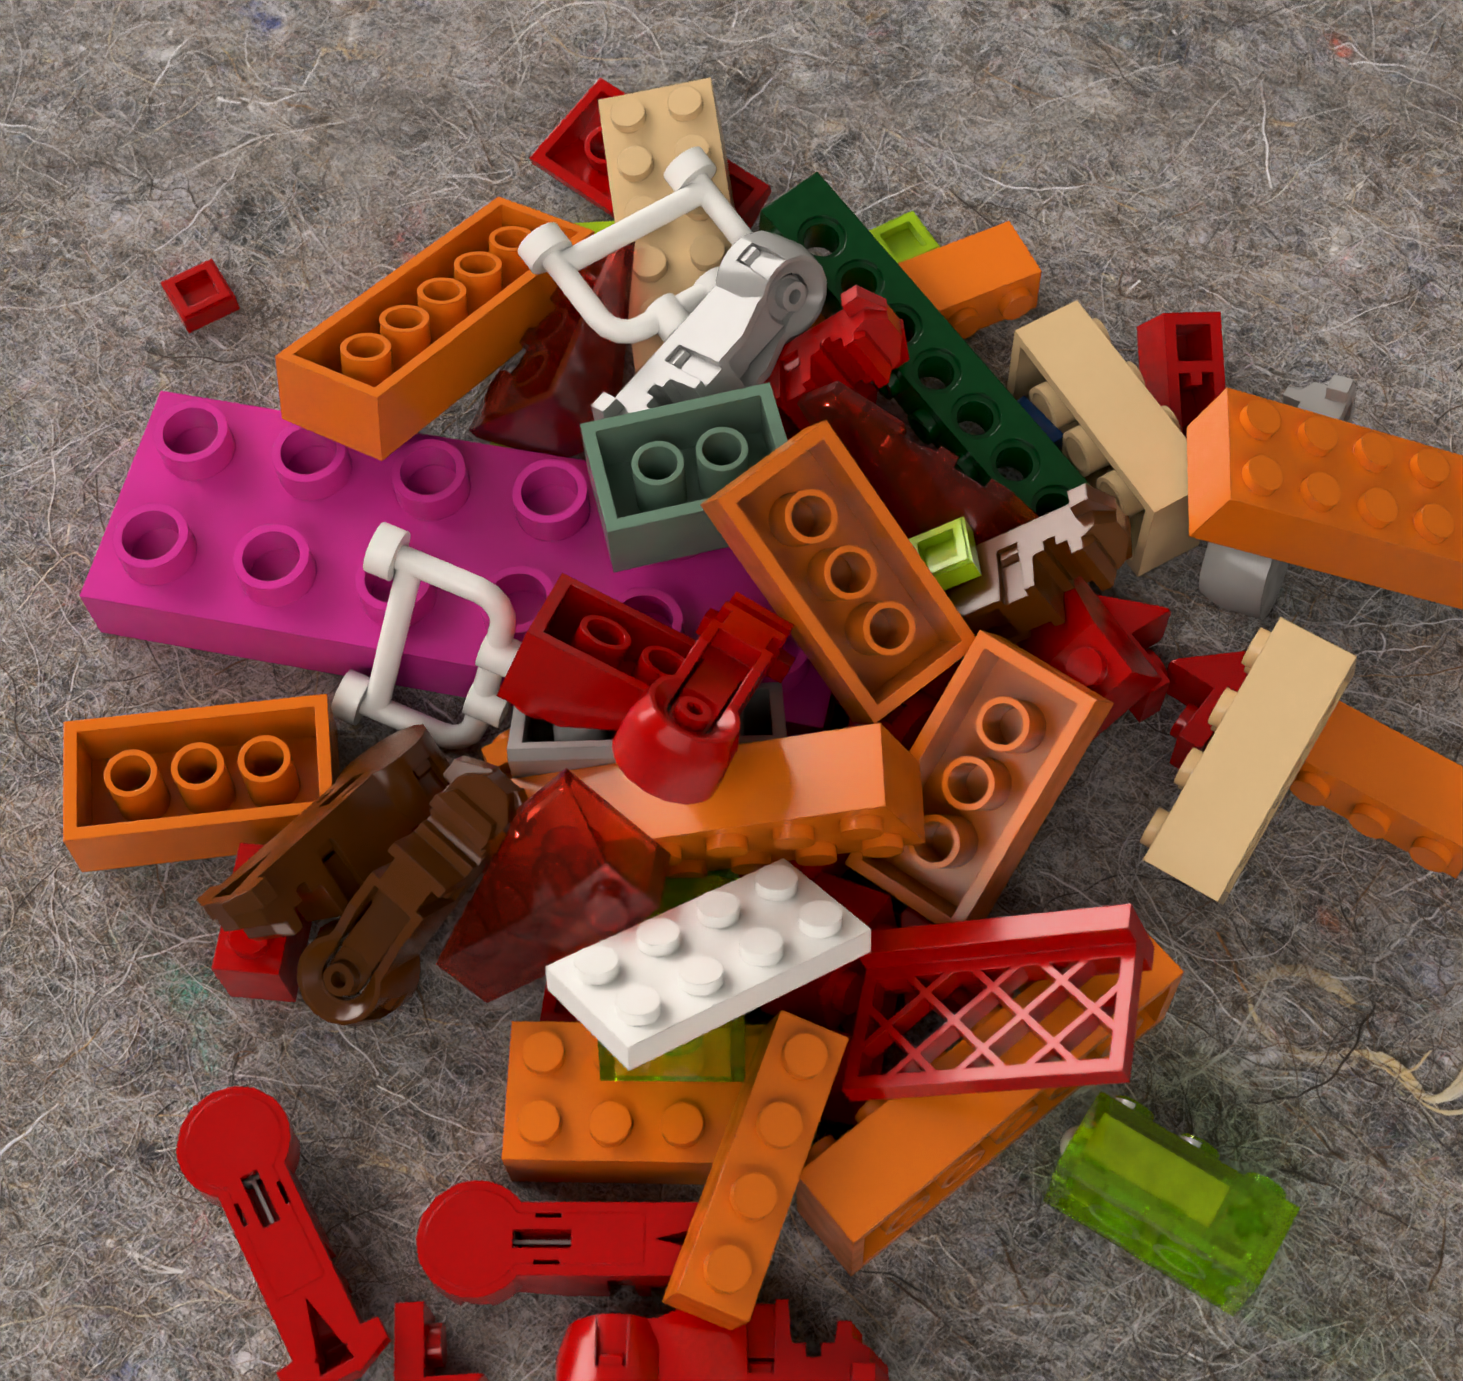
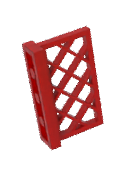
[842,903,1154,1102]

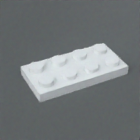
[546,858,871,1070]

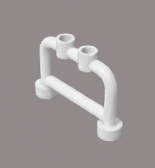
[517,147,753,344]
[331,522,522,750]

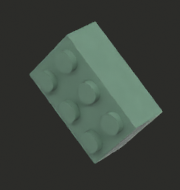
[580,382,788,572]

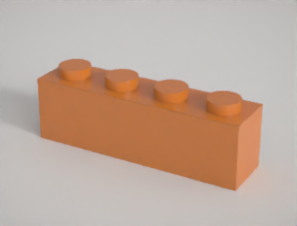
[799,221,1042,339]
[1289,701,1463,879]
[662,1010,849,1331]

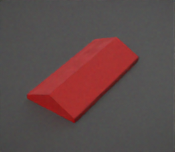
[529,77,772,229]

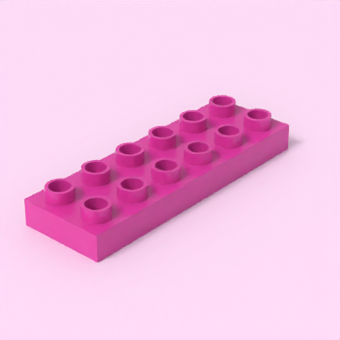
[79,391,835,737]

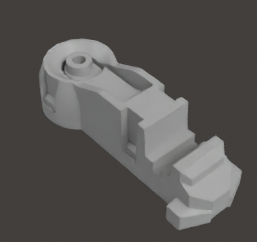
[591,230,827,421]
[1199,374,1357,620]

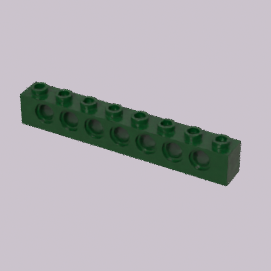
[758,172,1091,534]

